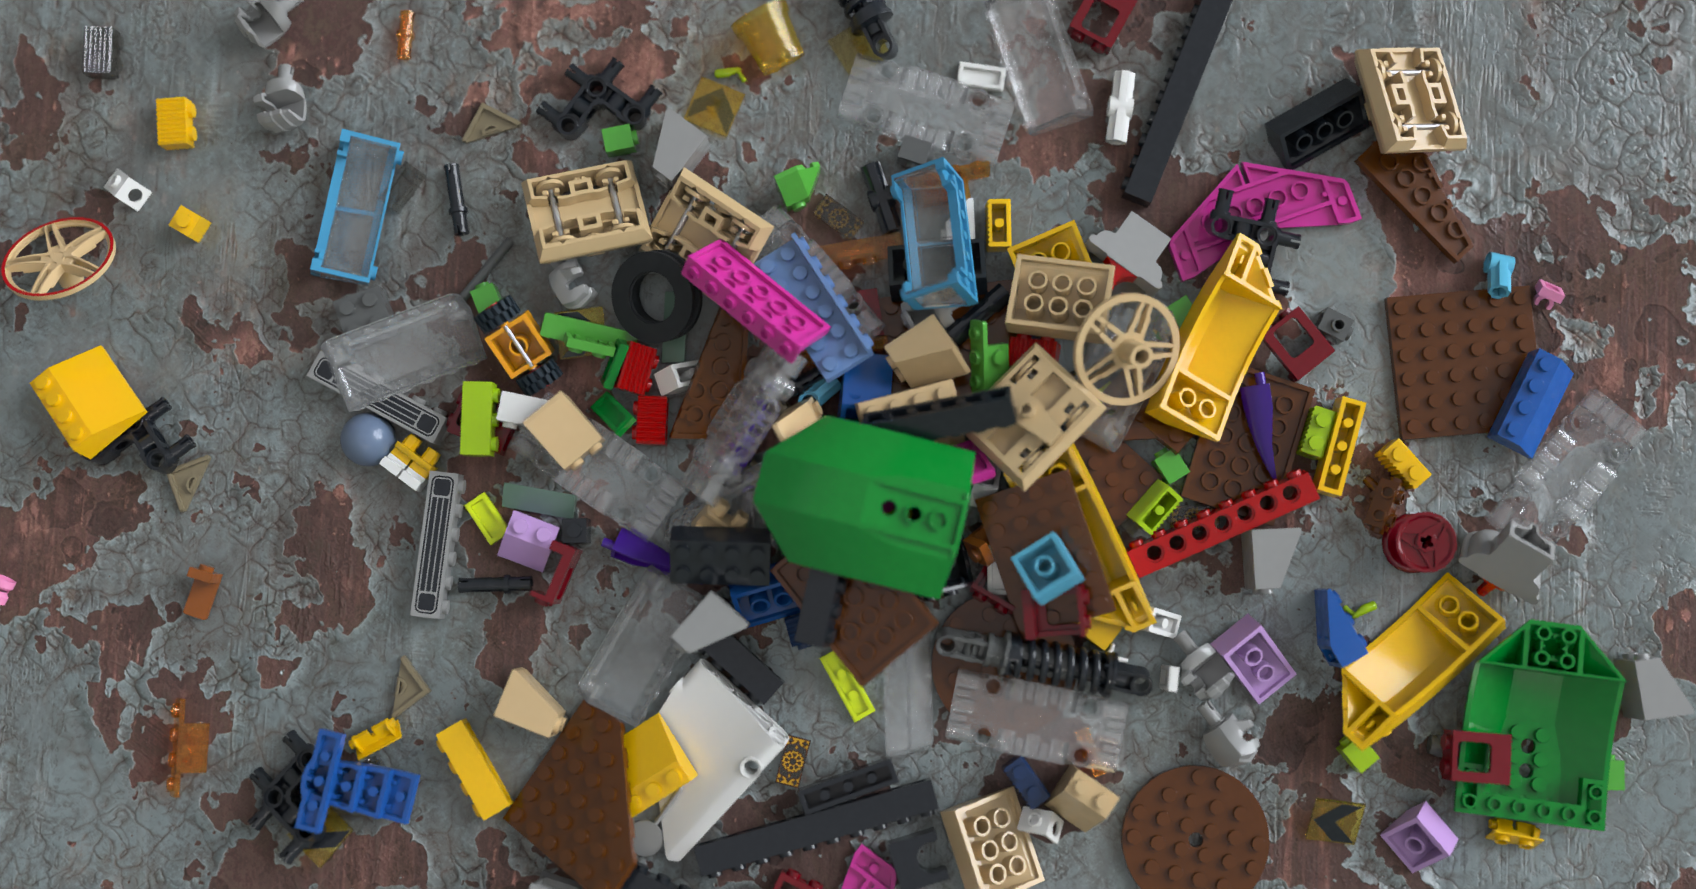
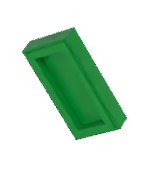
[600,338,630,390]
[590,391,637,437]

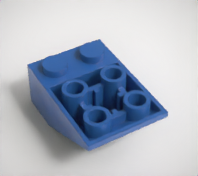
[837,353,893,423]
[1314,588,1368,668]

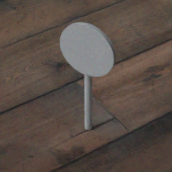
[633,787,683,857]

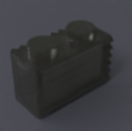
[82,26,124,79]

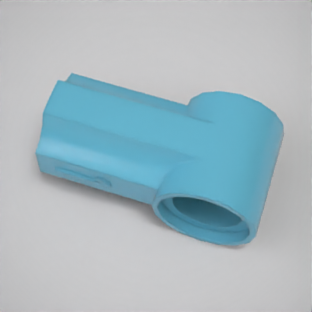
[1483,252,1515,299]
[798,378,841,406]

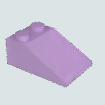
[1210,614,1296,704]

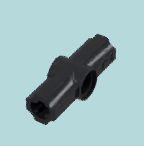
[860,161,903,236]

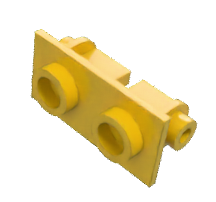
[348,718,402,760]
[1485,817,1544,850]

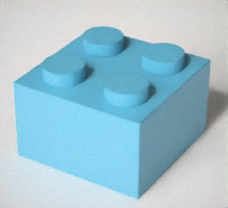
[1011,531,1085,606]

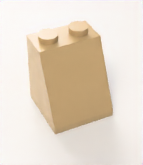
[884,314,971,388]
[522,391,605,471]
[494,667,567,738]
[1044,764,1120,832]

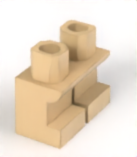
[691,497,749,527]

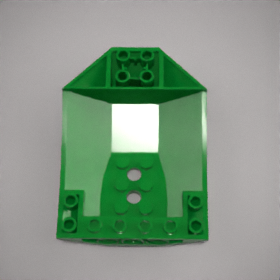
[752,416,975,600]
[1454,619,1627,831]

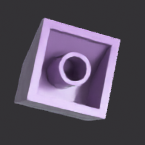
[497,510,561,572]
[1380,801,1458,873]

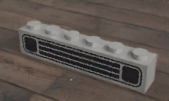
[306,350,448,445]
[410,471,466,619]

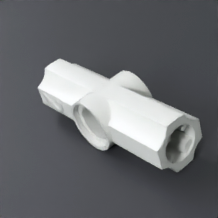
[1105,70,1135,145]

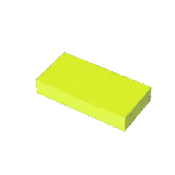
[464,492,508,545]

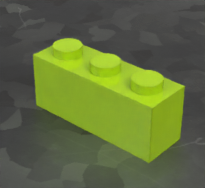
[460,381,501,457]

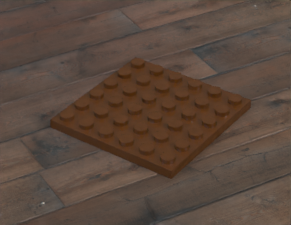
[1384,286,1537,440]

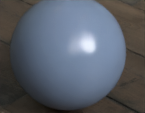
[340,413,396,466]

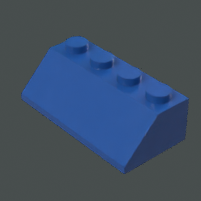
[1487,348,1574,459]
[729,562,801,628]

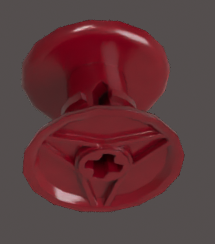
[1382,512,1457,573]

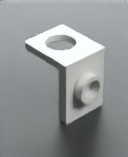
[104,168,152,211]
[1017,806,1064,844]

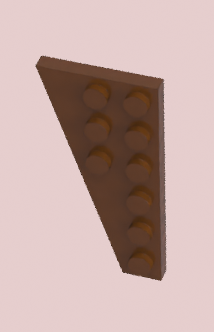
[1354,140,1474,264]
[669,307,749,439]

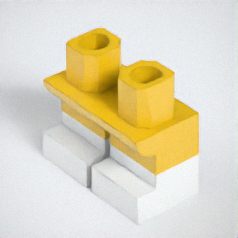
[379,433,441,492]

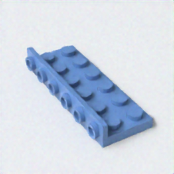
[754,232,874,383]

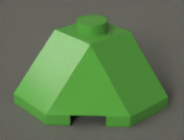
[774,162,820,212]

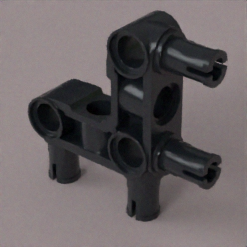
[536,57,663,141]
[1204,188,1301,296]
[82,397,197,474]
[248,730,326,865]

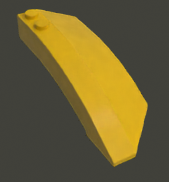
[1145,233,1282,442]
[1003,443,1157,633]
[1341,572,1506,752]

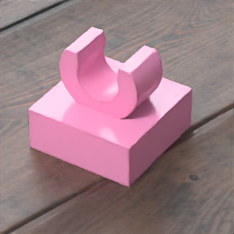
[1533,279,1565,310]

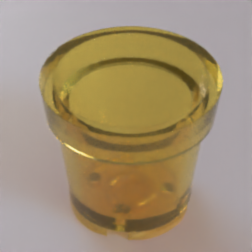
[730,0,805,76]

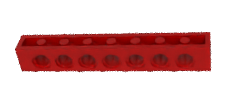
[1125,468,1320,578]

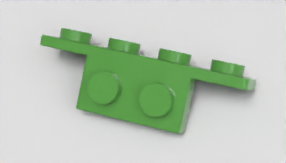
[540,312,638,359]
[969,319,1009,393]

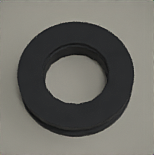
[611,250,703,344]

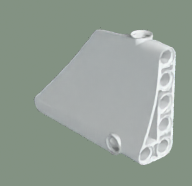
[659,658,789,862]

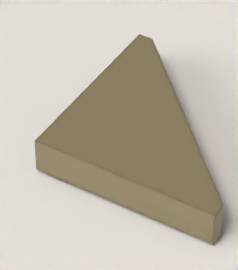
[461,102,522,144]
[166,455,211,513]
[391,655,431,719]

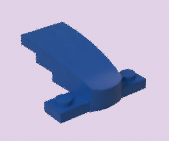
[295,729,421,834]

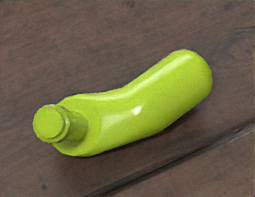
[714,67,747,83]
[1342,601,1377,619]

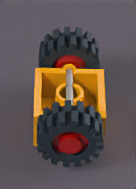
[473,295,563,396]

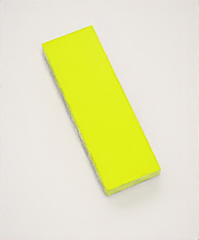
[819,651,876,723]

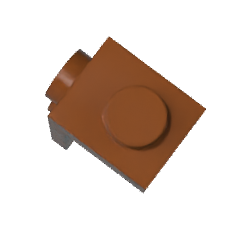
[962,525,995,567]
[183,564,223,620]

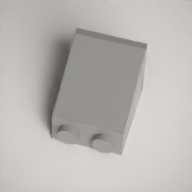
[653,107,711,191]
[1241,528,1301,594]
[671,591,751,653]
[1613,652,1694,721]

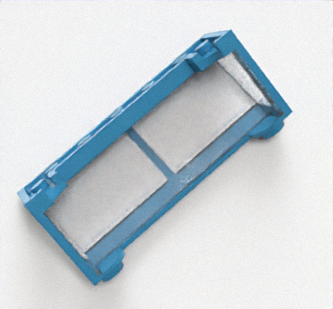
[310,129,404,286]
[890,157,978,310]

